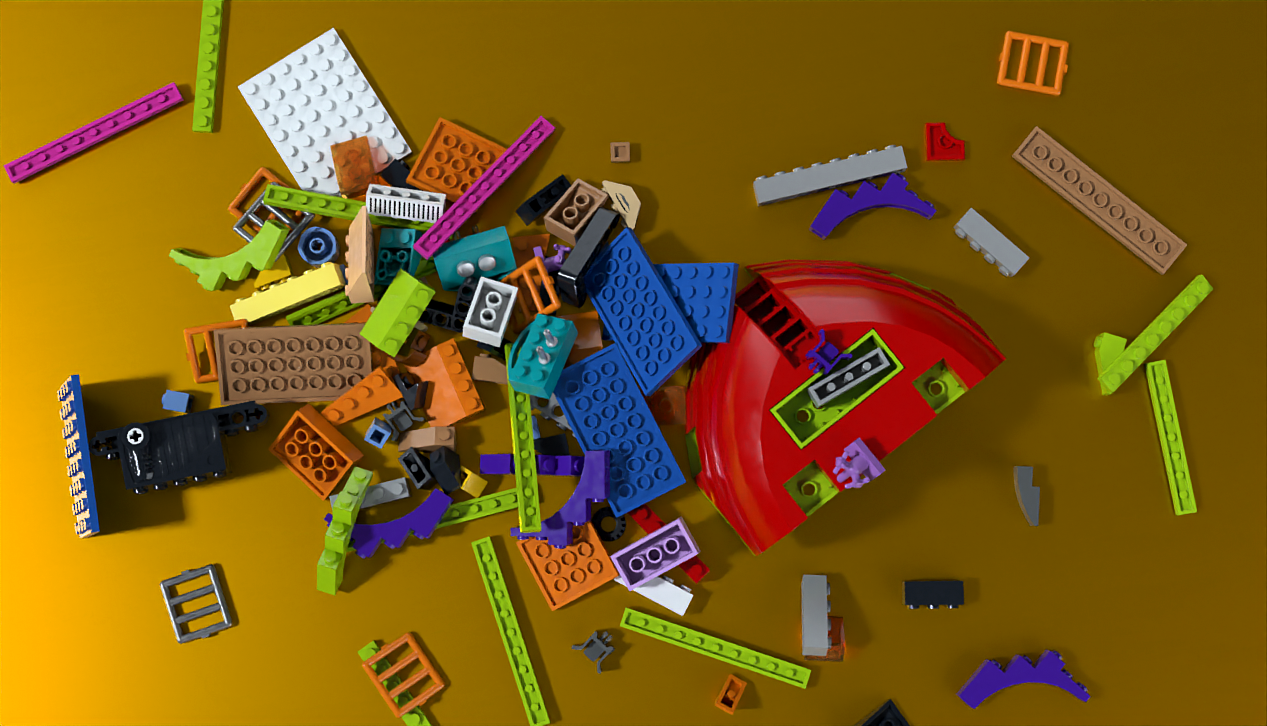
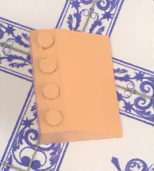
[345,206,375,303]

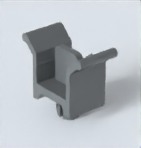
[383,401,426,442]
[572,631,615,674]

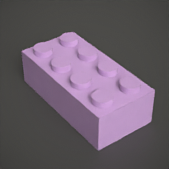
[610,516,701,591]

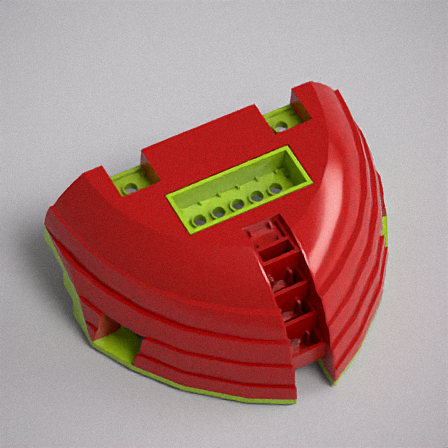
[684,259,1007,556]

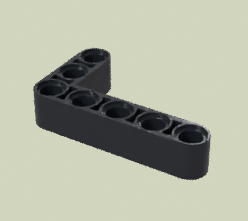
[557,207,620,308]
[377,276,479,333]

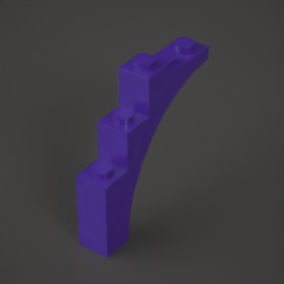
[809,173,936,240]
[511,450,610,549]
[480,454,585,477]
[324,488,454,559]
[956,650,1091,709]

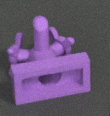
[533,244,571,288]
[833,437,885,489]

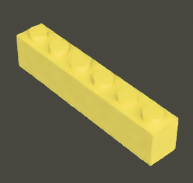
[230,262,346,328]

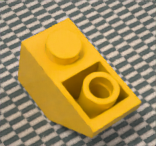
[254,254,294,292]

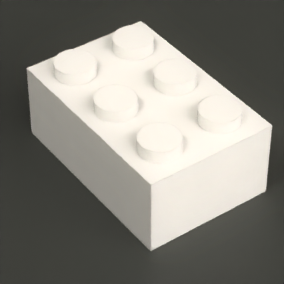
[463,276,518,348]

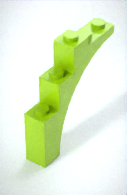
[169,219,290,291]
[317,466,373,595]

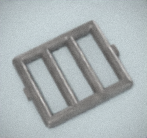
[233,182,315,262]
[159,564,233,644]

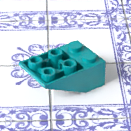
[374,228,424,285]

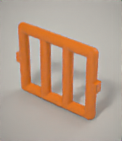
[997,31,1069,96]
[228,167,304,234]
[499,256,561,334]
[184,319,249,384]
[362,632,445,718]

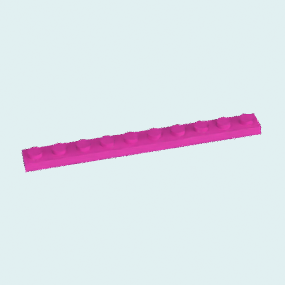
[4,82,184,184]
[413,116,555,260]

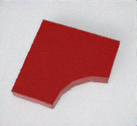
[925,122,965,161]

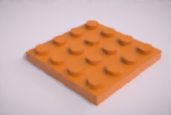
[406,117,507,215]
[516,520,620,611]

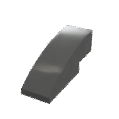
[1013,466,1040,526]

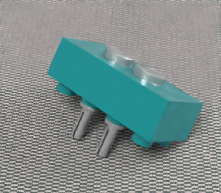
[433,225,517,292]
[508,313,578,399]

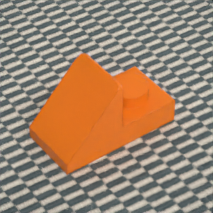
[715,674,747,715]

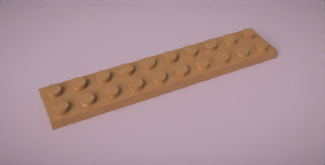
[1012,126,1187,275]

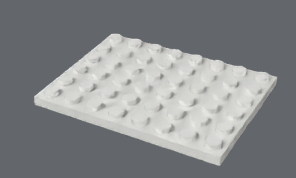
[238,28,413,198]

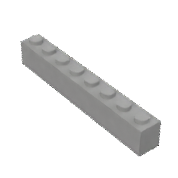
[753,145,908,207]

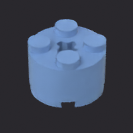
[298,227,340,268]

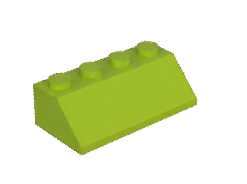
[359,268,436,357]

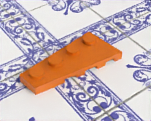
[512,234,550,313]
[344,303,401,381]
[321,365,403,427]

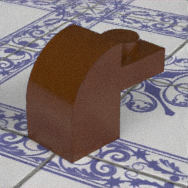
[387,327,431,367]

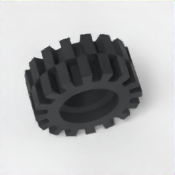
[591,507,626,542]

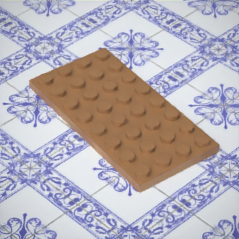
[214,322,373,405]

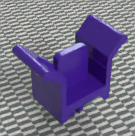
[805,329,852,375]

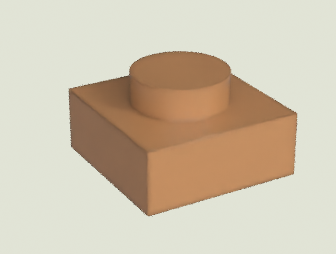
[611,142,630,163]

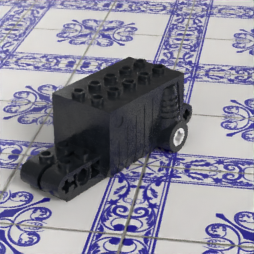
[88,400,270,495]

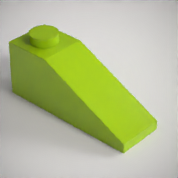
[1094,332,1127,396]

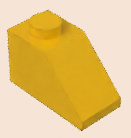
[460,465,488,498]

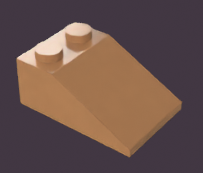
[544,179,609,246]

